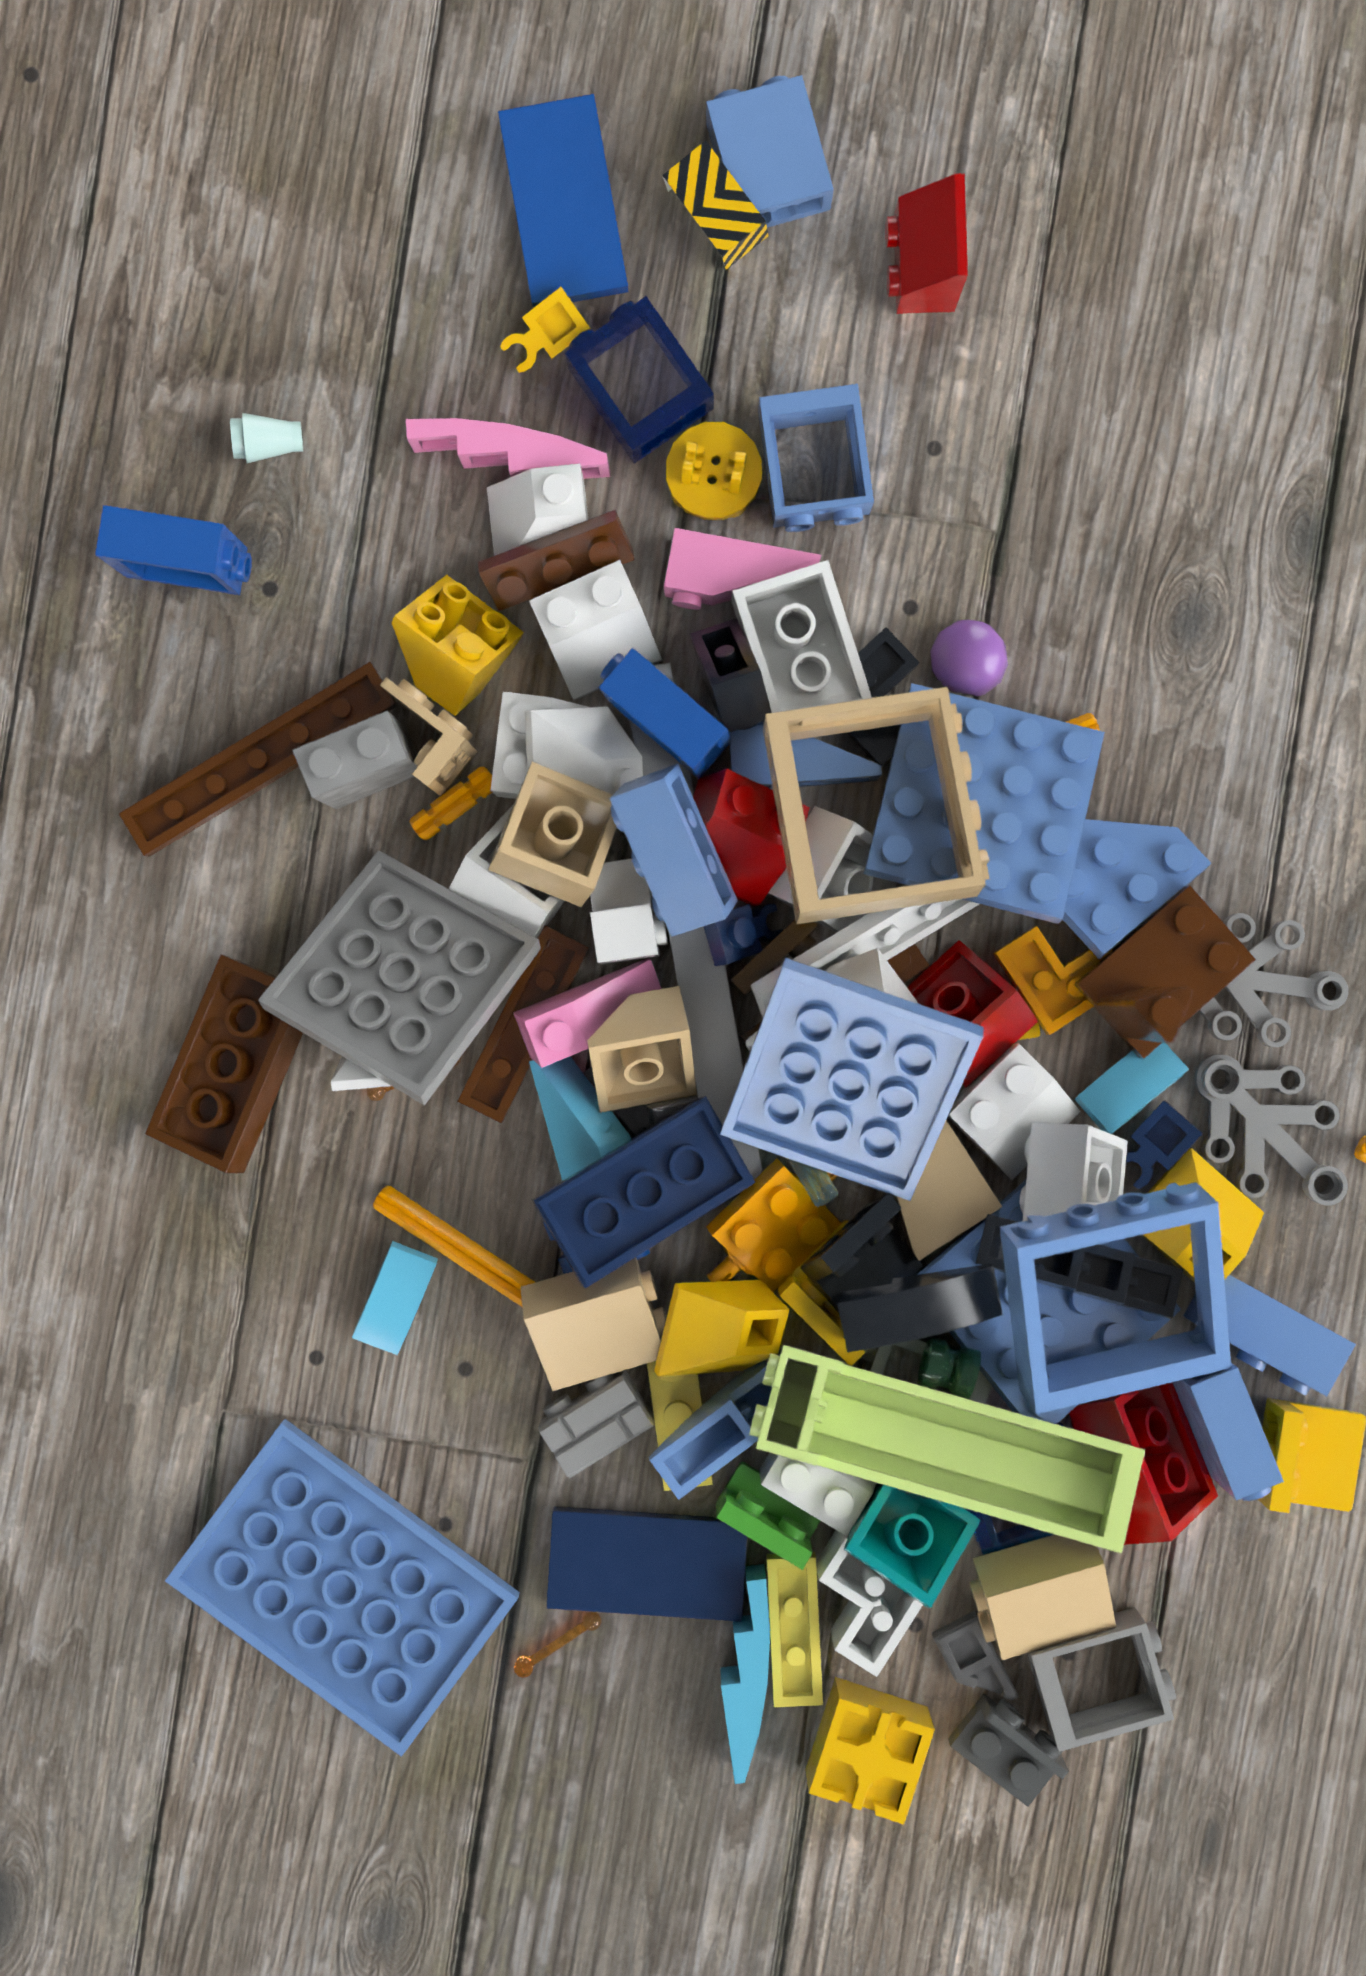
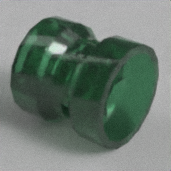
[917,1337,981,1399]

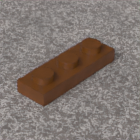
[478,510,635,611]

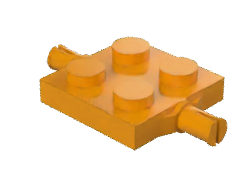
[706,1158,842,1292]

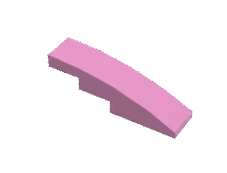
[406,418,610,479]

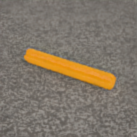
[372,1186,536,1308]

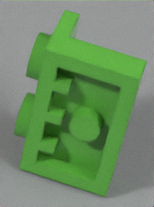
[716,1462,820,1570]

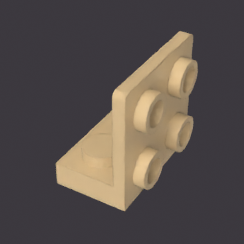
[380,677,478,796]

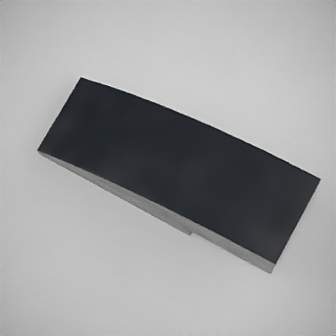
[837,1263,1003,1352]

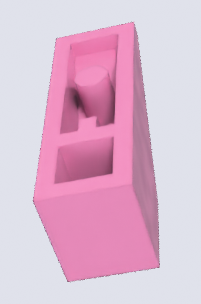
[664,528,821,610]
[513,958,661,1068]

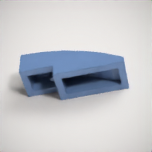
[648,1360,772,1500]

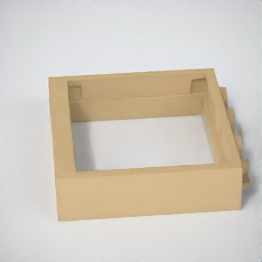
[763,687,990,924]

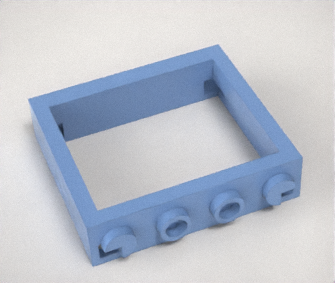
[1000,1182,1231,1414]

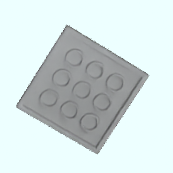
[258,850,541,1106]

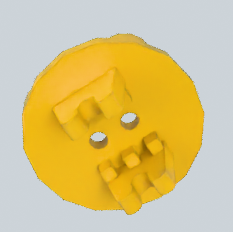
[666,422,762,520]

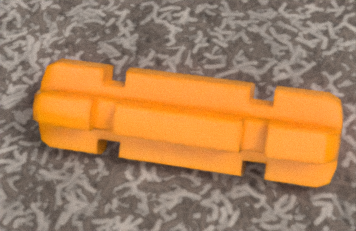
[409,766,492,840]

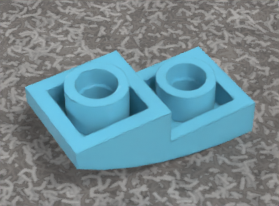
[1075,1043,1189,1134]
[352,1241,438,1355]

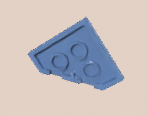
[1063,819,1211,959]

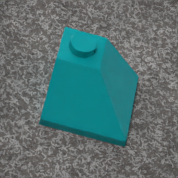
[844,1483,981,1608]

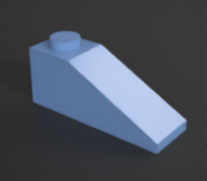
[729,721,882,789]

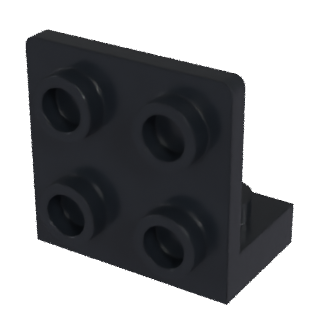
[800,1193,925,1313]

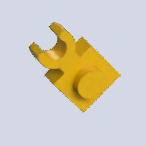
[500,287,591,373]

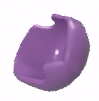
[930,619,1008,696]

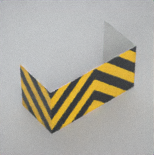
[662,140,769,270]

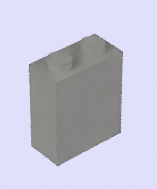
[293,711,418,809]

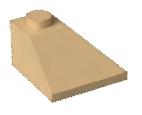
[587,986,697,1113]

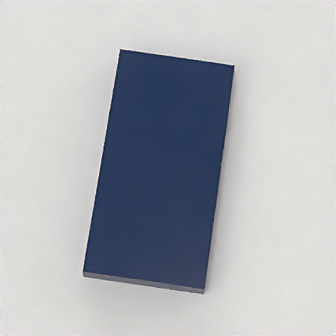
[532,1096,756,1288]
[546,1506,747,1622]

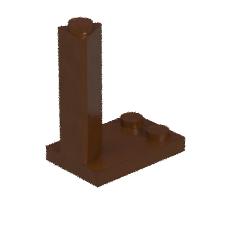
[1074,885,1256,1059]

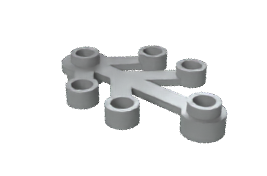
[1199,913,1349,1047]
[1194,1054,1348,1206]

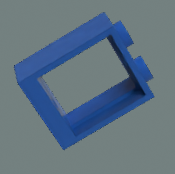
[95,505,252,595]
[599,647,731,779]

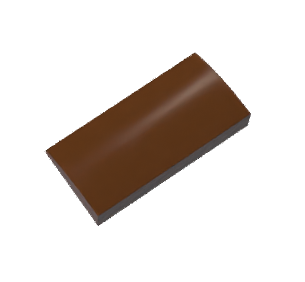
[145,954,303,1173]

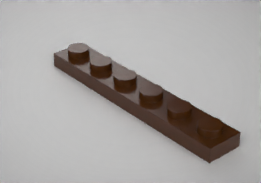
[118,662,398,857]

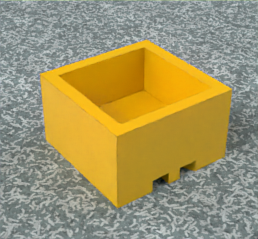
[806,1677,935,1825]

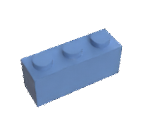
[609,763,738,937]
[1183,1275,1356,1396]

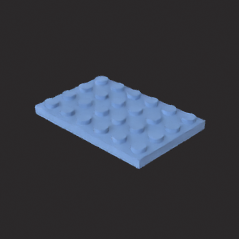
[165,1419,520,1757]

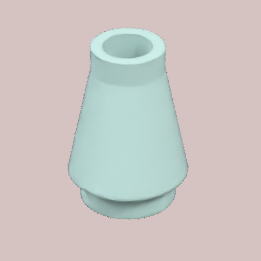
[230,413,303,463]

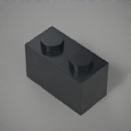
[690,618,772,733]

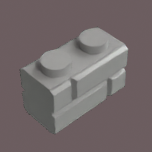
[538,1370,654,1479]

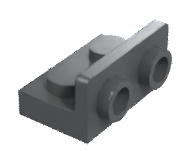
[948,1693,1069,1807]

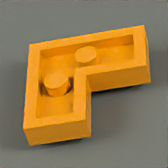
[993,926,1112,1035]

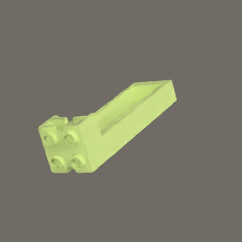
[749,1345,1145,1554]

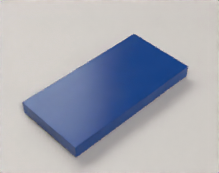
[498,94,629,308]

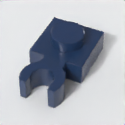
[703,904,783,966]
[1126,1100,1203,1189]

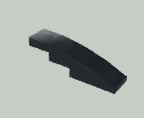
[975,1214,1184,1319]

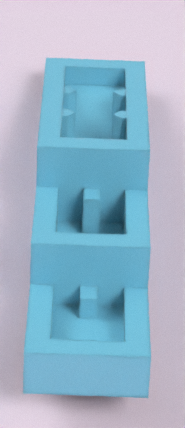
[720,1564,770,1784]

